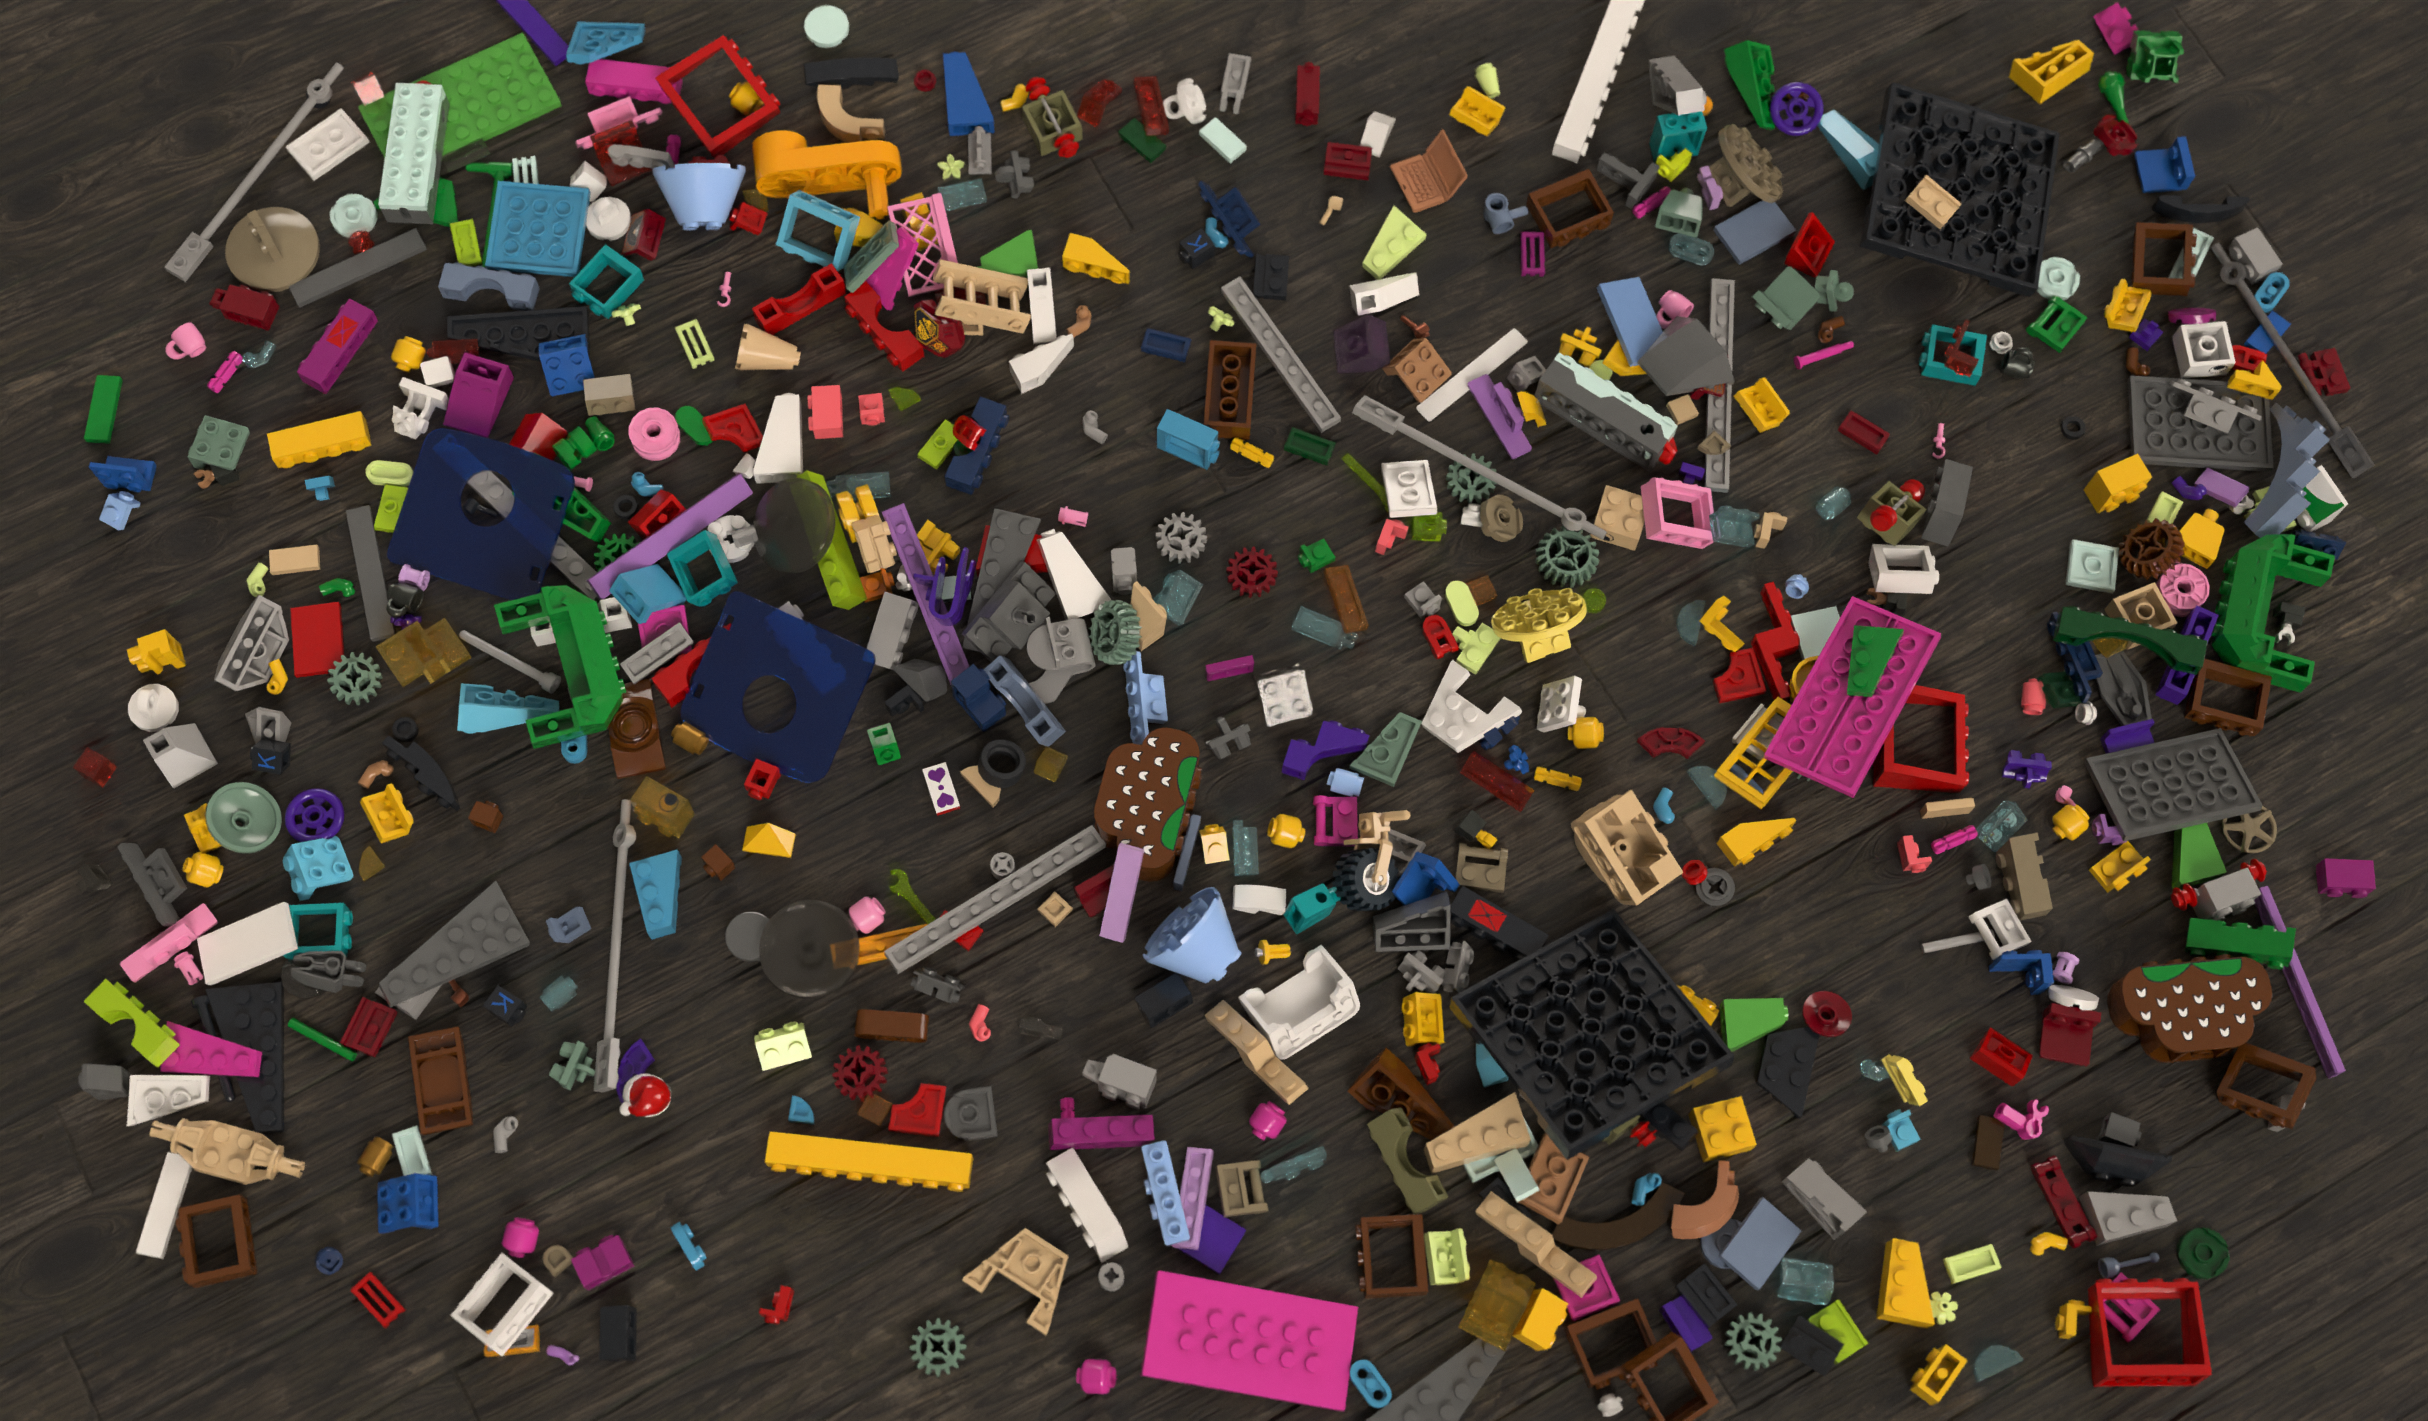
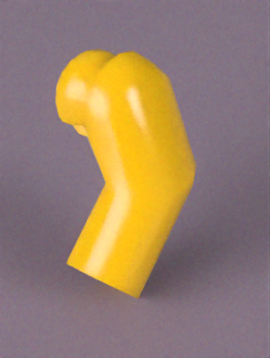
[1000,84,1028,112]
[266,659,288,695]
[2030,1232,2068,1256]

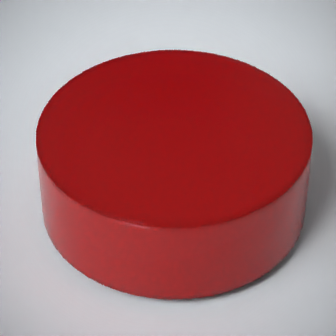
[1682,860,1708,885]

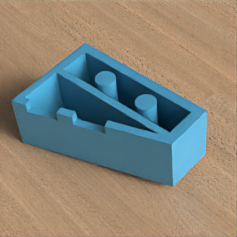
[629,849,682,940]

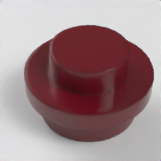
[914,70,936,92]

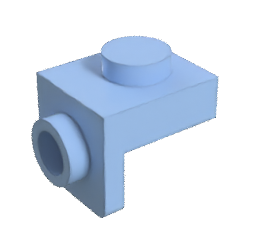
[99,491,141,530]

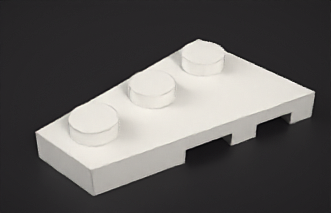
[127,1075,210,1126]

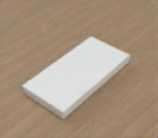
[197,902,298,986]

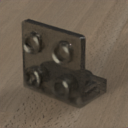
[1253,664,1313,726]

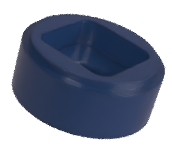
[315,1247,343,1274]

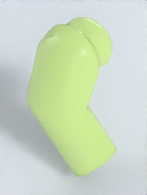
[246,563,269,597]

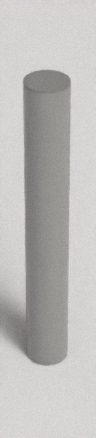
[1921,929,1995,953]

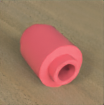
[2021,679,2048,715]

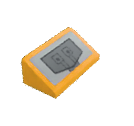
[484,1325,540,1357]

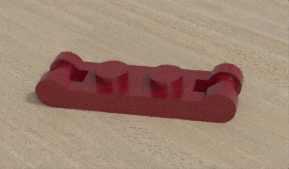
[2031,1155,2097,1249]

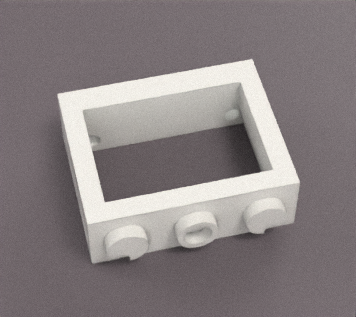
[450,1253,553,1356]

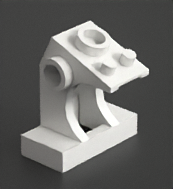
[392,377,449,439]

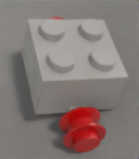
[2171,859,2267,921]

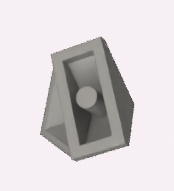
[245,707,291,744]

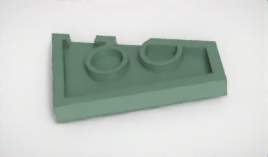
[1349,712,1422,787]

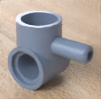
[1483,193,1528,234]

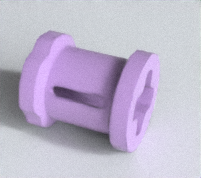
[398,564,430,591]
[2053,952,2080,984]

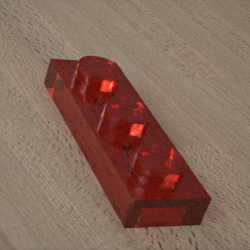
[1134,76,1169,135]
[1460,751,1535,812]

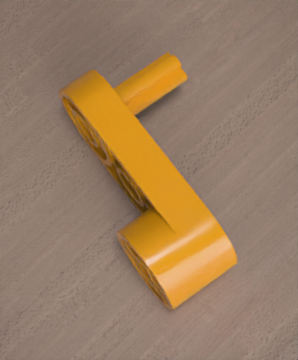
[752,131,902,219]

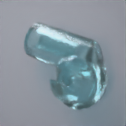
[242,341,276,368]
[1860,1059,1890,1082]

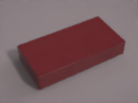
[1837,410,1890,455]

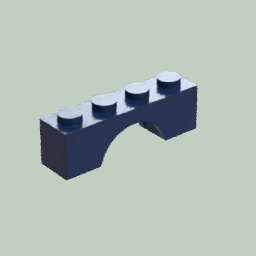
[945,397,1009,495]

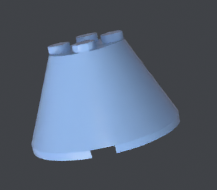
[653,163,746,230]
[1143,887,1241,983]

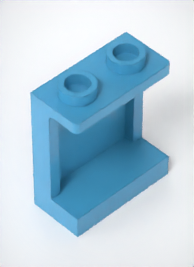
[609,564,686,624]

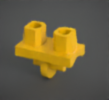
[1559,326,1601,368]
[184,803,221,853]

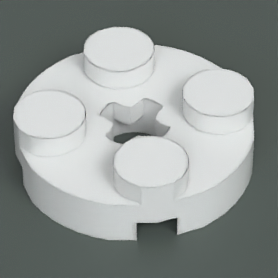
[708,515,755,563]

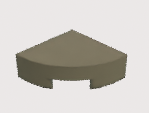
[1697,431,1731,455]

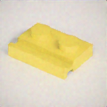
[1881,1054,1928,1106]

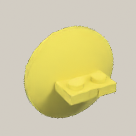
[1491,588,1587,663]

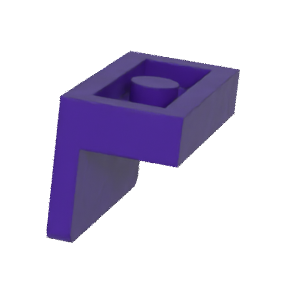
[2100,719,2155,754]
[1659,1296,1712,1352]

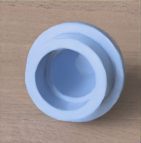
[1785,574,1809,599]

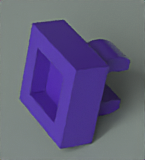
[2129,319,2163,351]
[1678,462,1705,485]

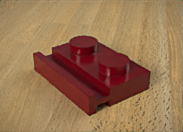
[1324,142,1372,181]
[340,997,398,1058]

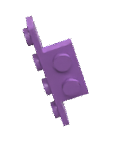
[1467,374,1532,459]

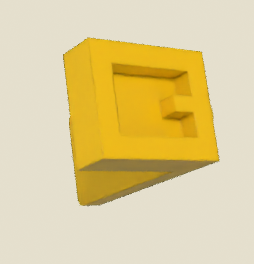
[1699,596,1745,652]

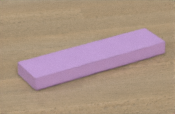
[1100,843,1145,943]
[1172,1147,1214,1250]

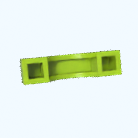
[84,979,180,1067]

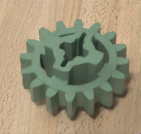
[1446,453,1496,504]
[327,652,383,705]
[1724,1313,1782,1371]
[910,1318,967,1377]

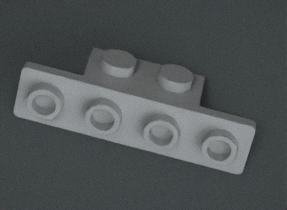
[2170,378,2262,433]

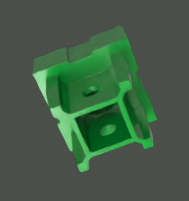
[2126,31,2184,83]

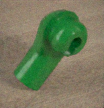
[319,578,355,597]

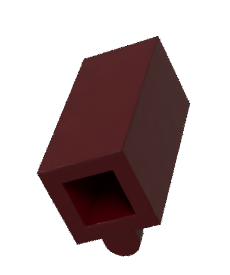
[1295,62,1320,126]

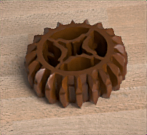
[2119,518,2185,580]

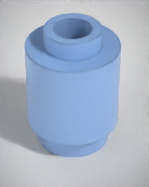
[1327,768,1364,797]

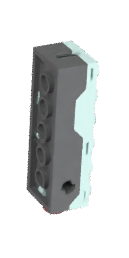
[378,81,449,224]
[1535,353,1678,473]

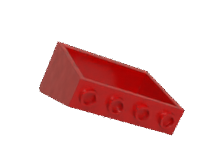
[655,35,781,159]
[1873,685,1969,793]
[2088,1278,2212,1387]

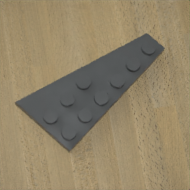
[1366,1331,1509,1421]

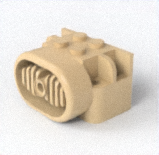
[1571,790,1683,905]

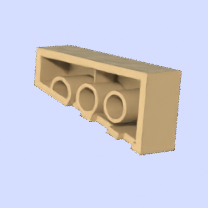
[1424,1092,1531,1174]

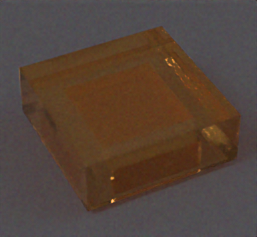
[1466,575,1498,606]
[857,1093,892,1127]

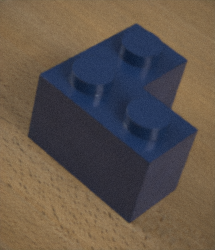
[951,664,1006,732]

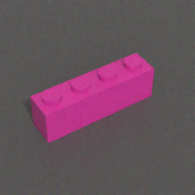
[585,59,683,104]

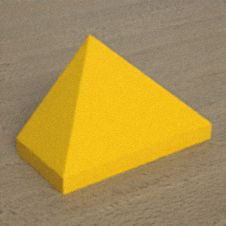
[742,823,796,858]

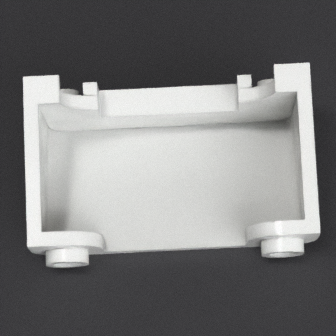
[1239,945,1360,1059]

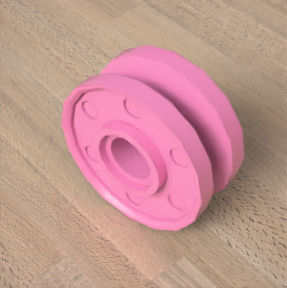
[629,408,680,461]
[2156,563,2210,617]

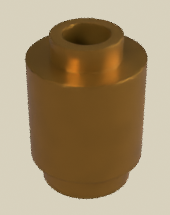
[671,722,709,755]
[357,1137,393,1177]

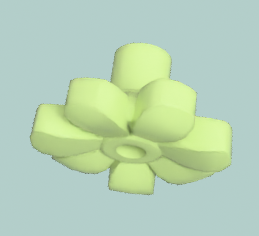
[611,303,641,326]
[1208,306,1234,331]
[1930,1292,1958,1325]

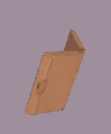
[1390,129,1468,213]

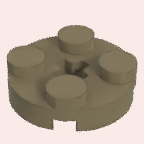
[1480,495,1523,542]

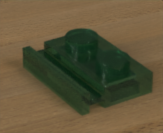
[2036,672,2082,708]

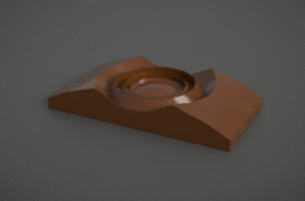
[608,678,666,779]
[408,1026,473,1135]

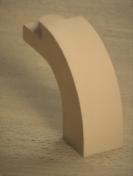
[817,85,885,143]

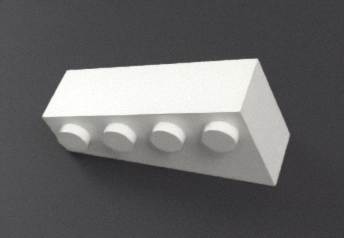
[1046,1147,1128,1263]

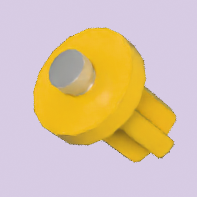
[1255,940,1291,965]

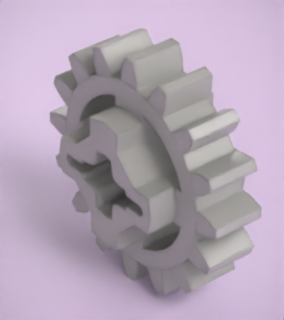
[1156,512,1207,564]

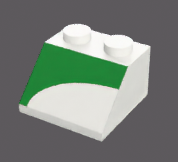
[2297,465,2348,532]

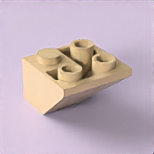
[1130,581,1167,651]

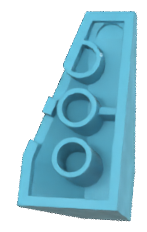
[1818,110,1879,190]
[457,683,559,734]

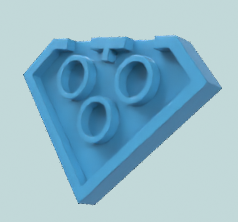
[566,22,645,64]

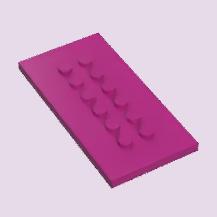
[1764,596,1941,798]
[1141,1271,1358,1411]

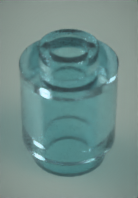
[1816,487,1851,520]
[539,975,578,1012]

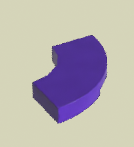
[616,1038,655,1104]

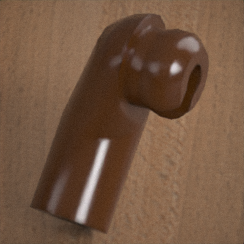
[1818,315,1845,343]
[2126,347,2150,377]

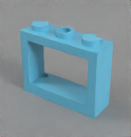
[776,190,860,272]

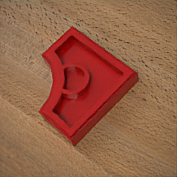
[702,404,763,452]
[1713,648,1766,703]
[889,1083,947,1137]

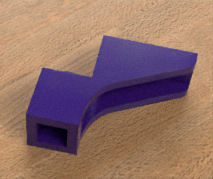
[1282,721,1369,780]

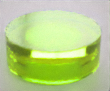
[1583,588,1606,613]

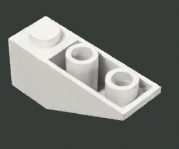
[1027,268,1056,344]
[1349,272,1419,315]
[1009,334,1074,393]

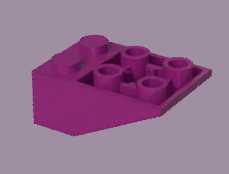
[443,353,514,438]

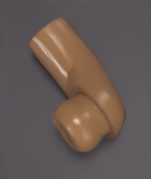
[1066,305,1092,338]
[358,760,394,789]

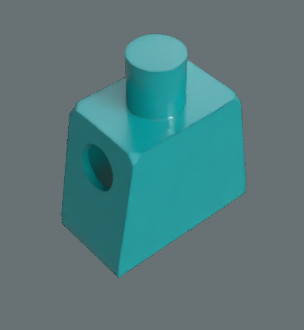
[1283,884,1341,935]

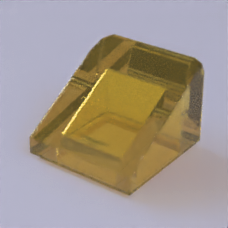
[2092,638,2128,658]
[1034,747,1068,782]

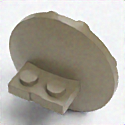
[1709,124,1783,207]
[225,207,320,292]

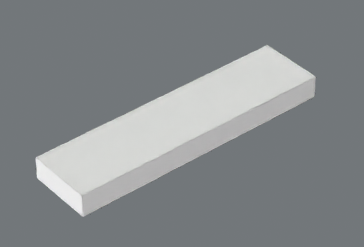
[136,1152,192,1259]

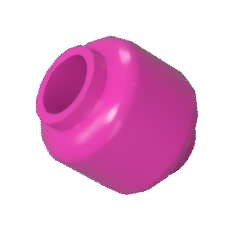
[1249,1101,1286,1140]
[502,1218,539,1258]
[1076,1359,1116,1394]

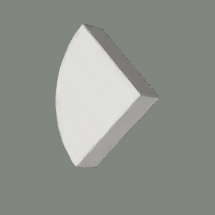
[733,453,756,479]

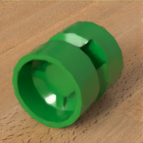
[552,426,597,470]

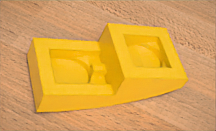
[1517,391,1546,427]

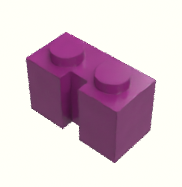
[2316,858,2376,898]
[571,1235,635,1290]

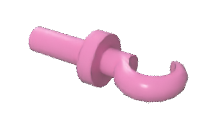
[717,272,731,307]
[1932,423,1945,459]

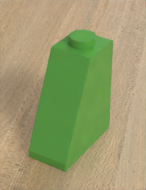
[978,230,1038,278]
[2172,823,2226,889]
[1719,998,1788,1052]

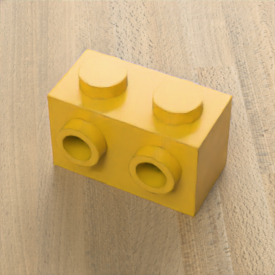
[1511,1288,1568,1351]
[1910,1345,1967,1406]

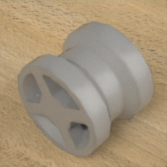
[990,852,1016,881]
[1098,1263,1124,1291]

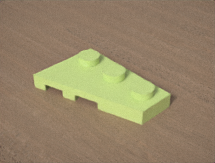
[1362,206,1426,280]

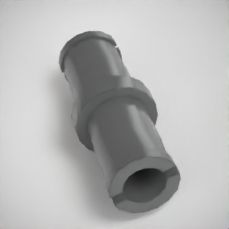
[2063,136,2104,173]

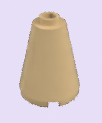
[735,324,801,370]

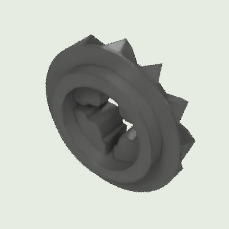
[1696,868,1735,907]

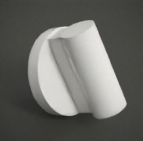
[1460,503,1482,527]
[896,565,912,591]

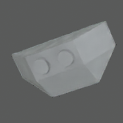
[214,595,289,691]

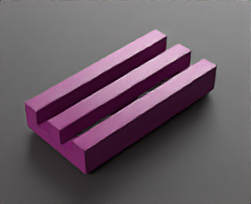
[1520,232,1545,276]
[1205,655,1254,681]

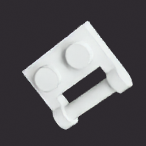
[1969,899,2031,960]

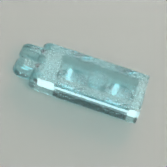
[826,472,891,500]
[1291,606,1358,649]
[1261,1146,1327,1183]

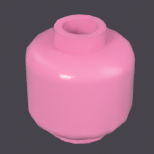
[848,897,886,934]

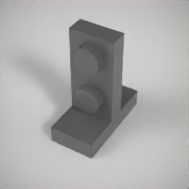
[1597,152,1660,210]

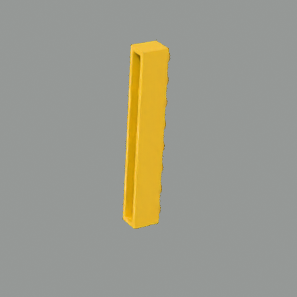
[765,1132,973,1192]

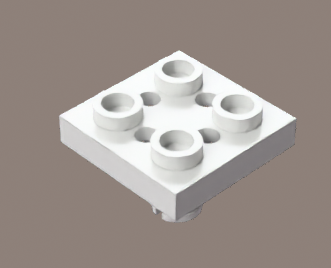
[1537,676,1586,732]

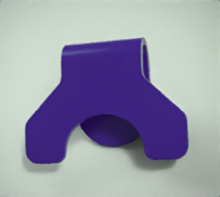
[913,547,976,626]

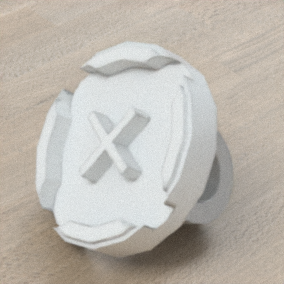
[1163,78,1206,124]
[586,197,631,241]
[128,684,179,732]

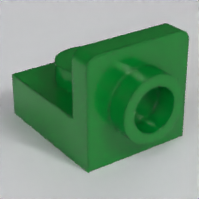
[1298,538,1336,573]
[867,723,901,765]

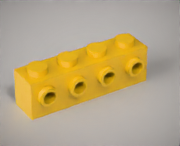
[267,411,372,468]

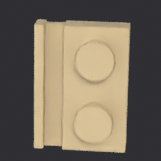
[1905,175,1961,229]

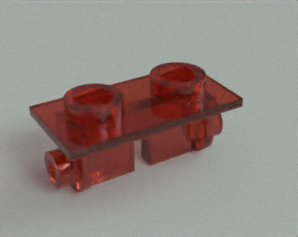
[428,339,479,364]

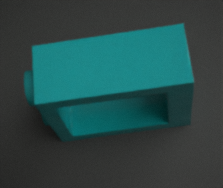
[1649,111,1707,163]
[569,244,644,319]
[1919,325,1987,386]
[667,530,738,607]
[282,903,353,960]

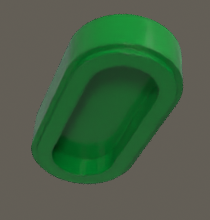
[675,406,713,446]

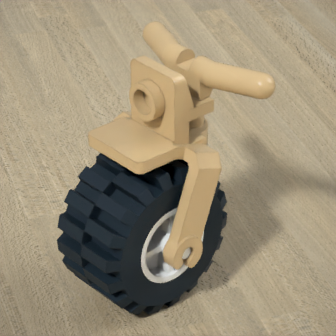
[1333,810,1410,911]

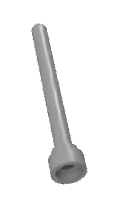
[459,630,561,694]

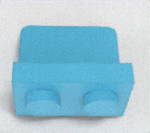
[283,836,353,901]

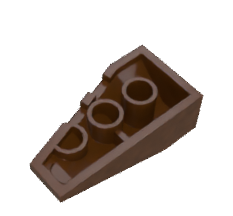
[1347,1048,1455,1140]

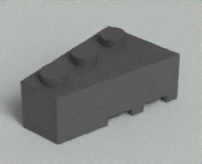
[1921,459,1973,547]
[1373,891,1450,952]

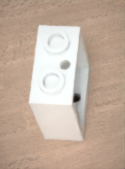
[1868,544,1939,594]

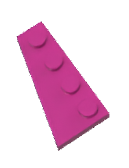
[160,1021,262,1077]

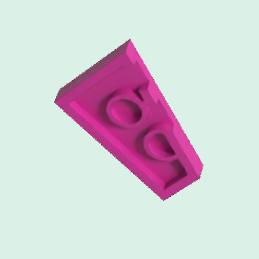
[863,227,919,310]

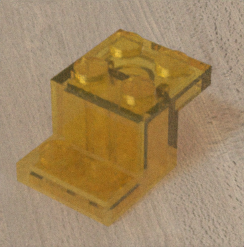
[376,618,472,687]
[1458,1260,1536,1351]

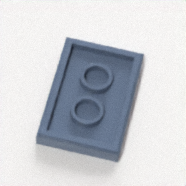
[1713,200,1796,265]
[1718,1197,1801,1290]

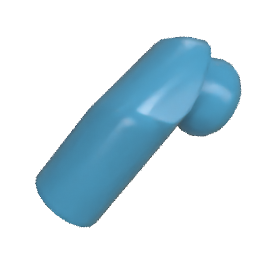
[1205,218,1228,248]
[631,472,664,496]
[1653,788,1675,824]
[1632,1173,1662,1206]

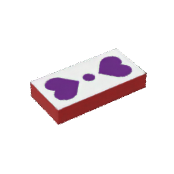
[922,762,960,816]

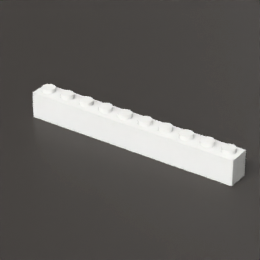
[1552,0,1645,163]

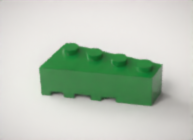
[512,453,611,543]
[2185,918,2296,969]

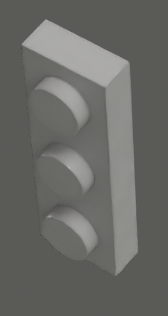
[620,622,694,684]

